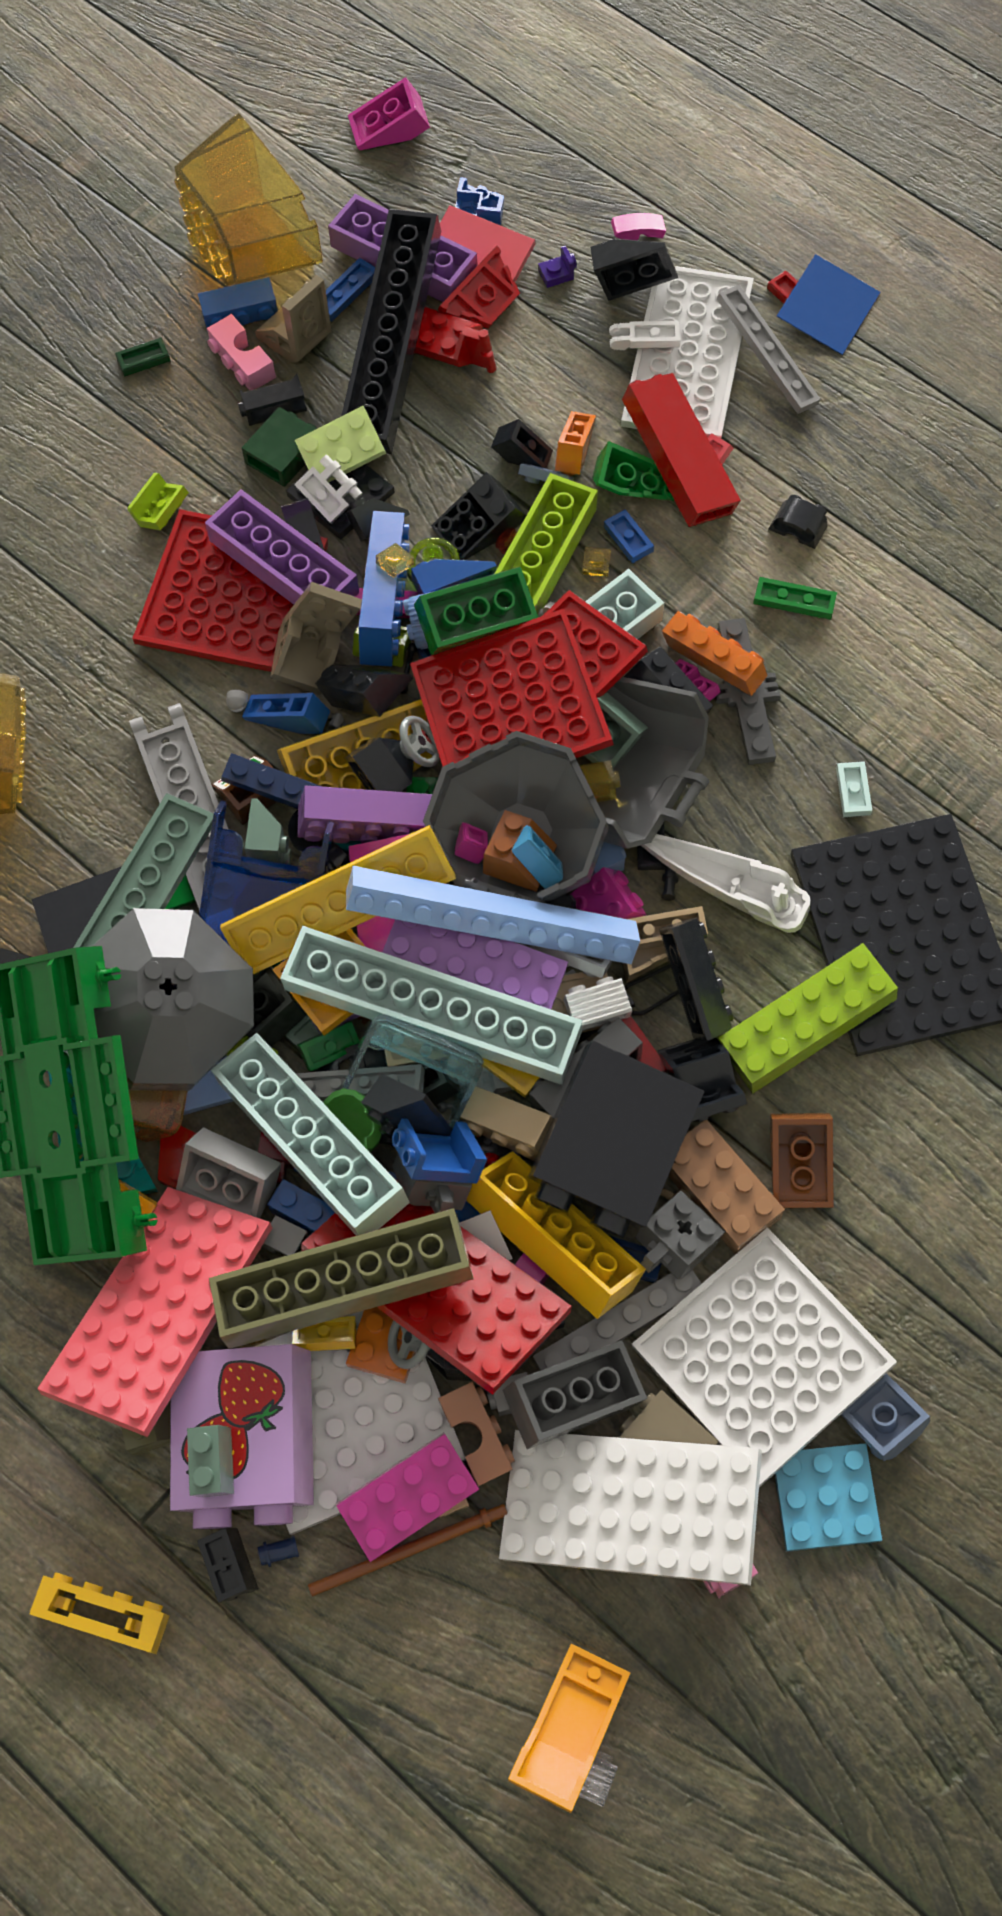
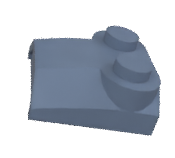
[841,1373,930,1461]

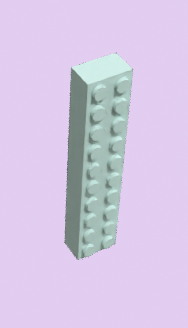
[280,926,583,1085]

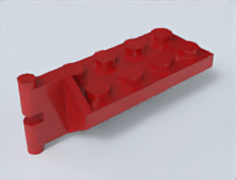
[415,307,497,373]

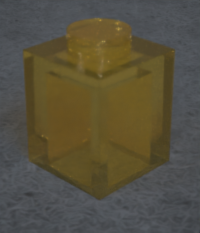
[579,760,621,802]

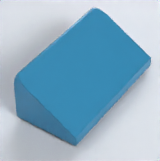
[512,825,563,889]

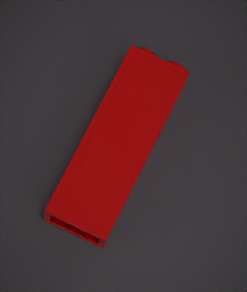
[622,373,741,527]

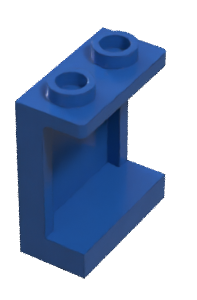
[392,1118,487,1184]

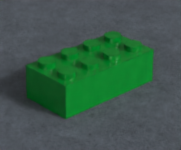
[414,567,538,656]

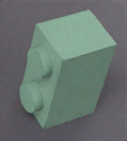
[187,1425,234,1497]

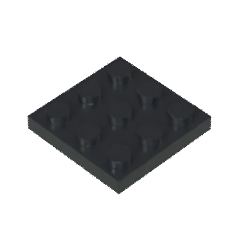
[286,464,395,540]

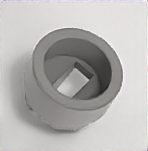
[226,690,248,712]

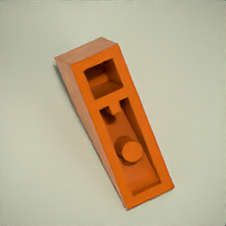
[555,411,596,475]

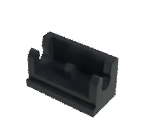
[197,1528,259,1603]

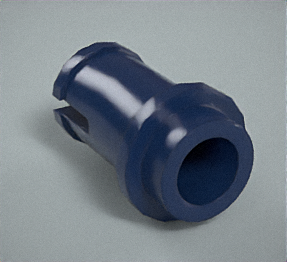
[257,1536,299,1567]

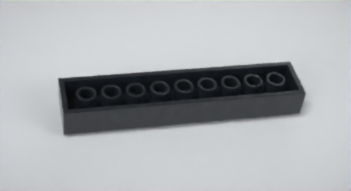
[341,209,442,454]

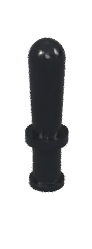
[661,866,679,901]

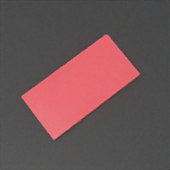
[440,205,536,282]

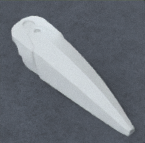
[641,834,811,933]

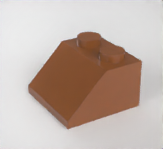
[483,810,557,892]

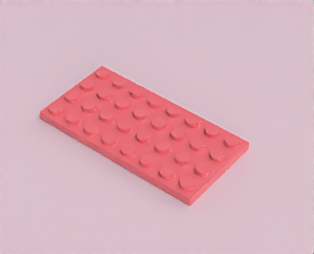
[38,1187,273,1437]

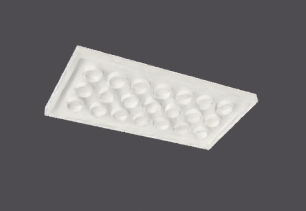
[621,266,754,438]
[499,1430,762,1586]

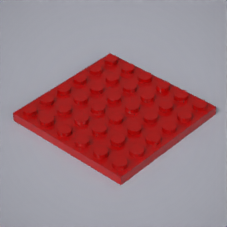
[132,509,328,672]
[410,609,614,766]

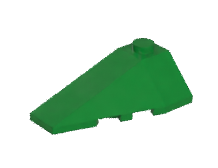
[592,441,675,501]

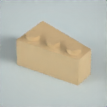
[623,906,708,983]
[459,1086,553,1161]

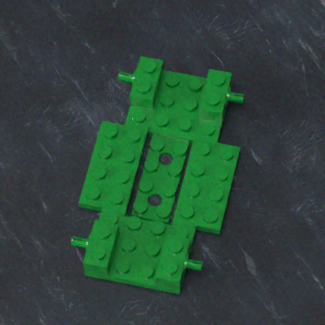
[0,946,158,1265]

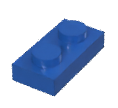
[604,509,654,563]

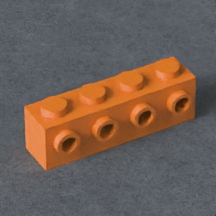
[662,611,768,696]

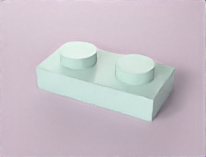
[836,762,872,817]

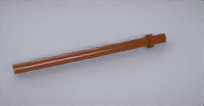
[308,1504,508,1597]

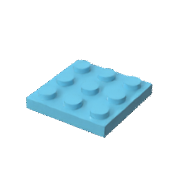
[774,1443,882,1552]

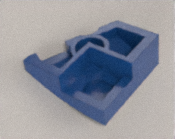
[455,177,504,226]

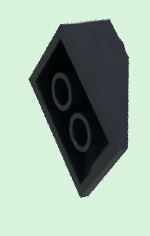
[590,239,678,301]

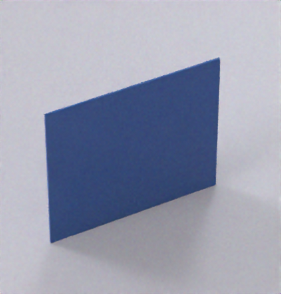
[776,254,880,355]

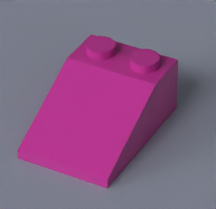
[348,77,430,150]

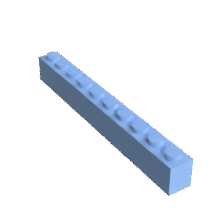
[346,866,640,964]

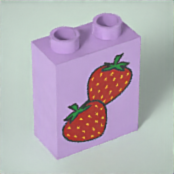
[170,1344,314,1529]

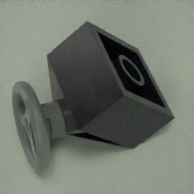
[344,716,440,792]
[388,1320,473,1381]

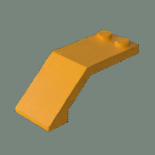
[508,1644,630,1813]

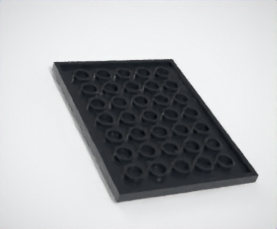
[790,814,1002,1057]

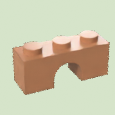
[438,1382,515,1487]

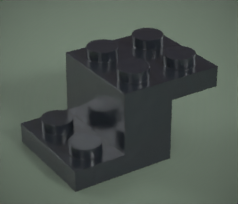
[658,1037,747,1122]

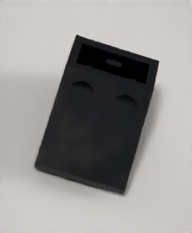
[431,472,527,560]

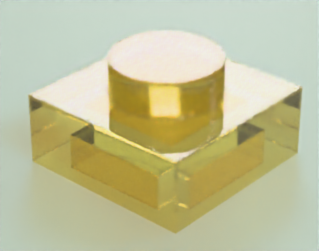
[376,543,414,578]
[583,547,611,577]

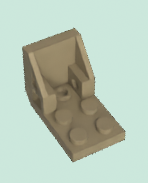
[255,275,332,363]
[270,582,362,695]

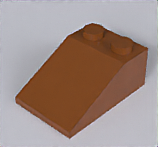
[770,1113,834,1208]

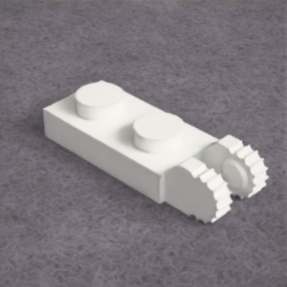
[609,321,680,350]

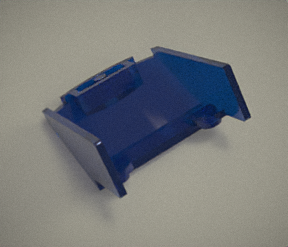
[199,801,335,961]

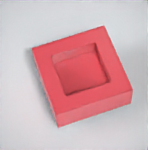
[708,433,734,465]

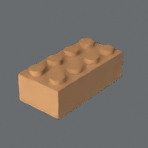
[668,1120,785,1255]

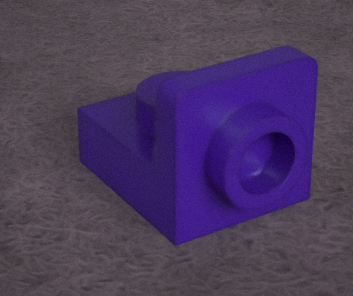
[538,246,577,288]

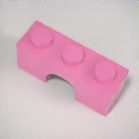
[207,314,276,390]

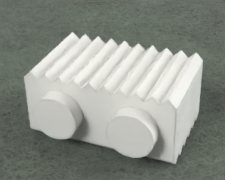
[564,977,632,1031]

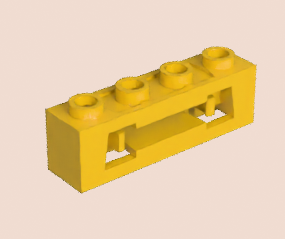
[29,1572,170,1655]

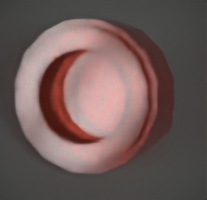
[496,528,517,554]

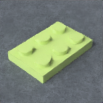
[295,406,386,483]

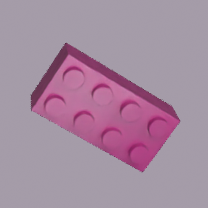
[336,1432,479,1562]

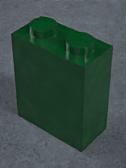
[242,407,317,487]

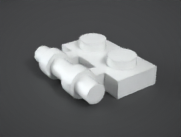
[294,455,363,524]

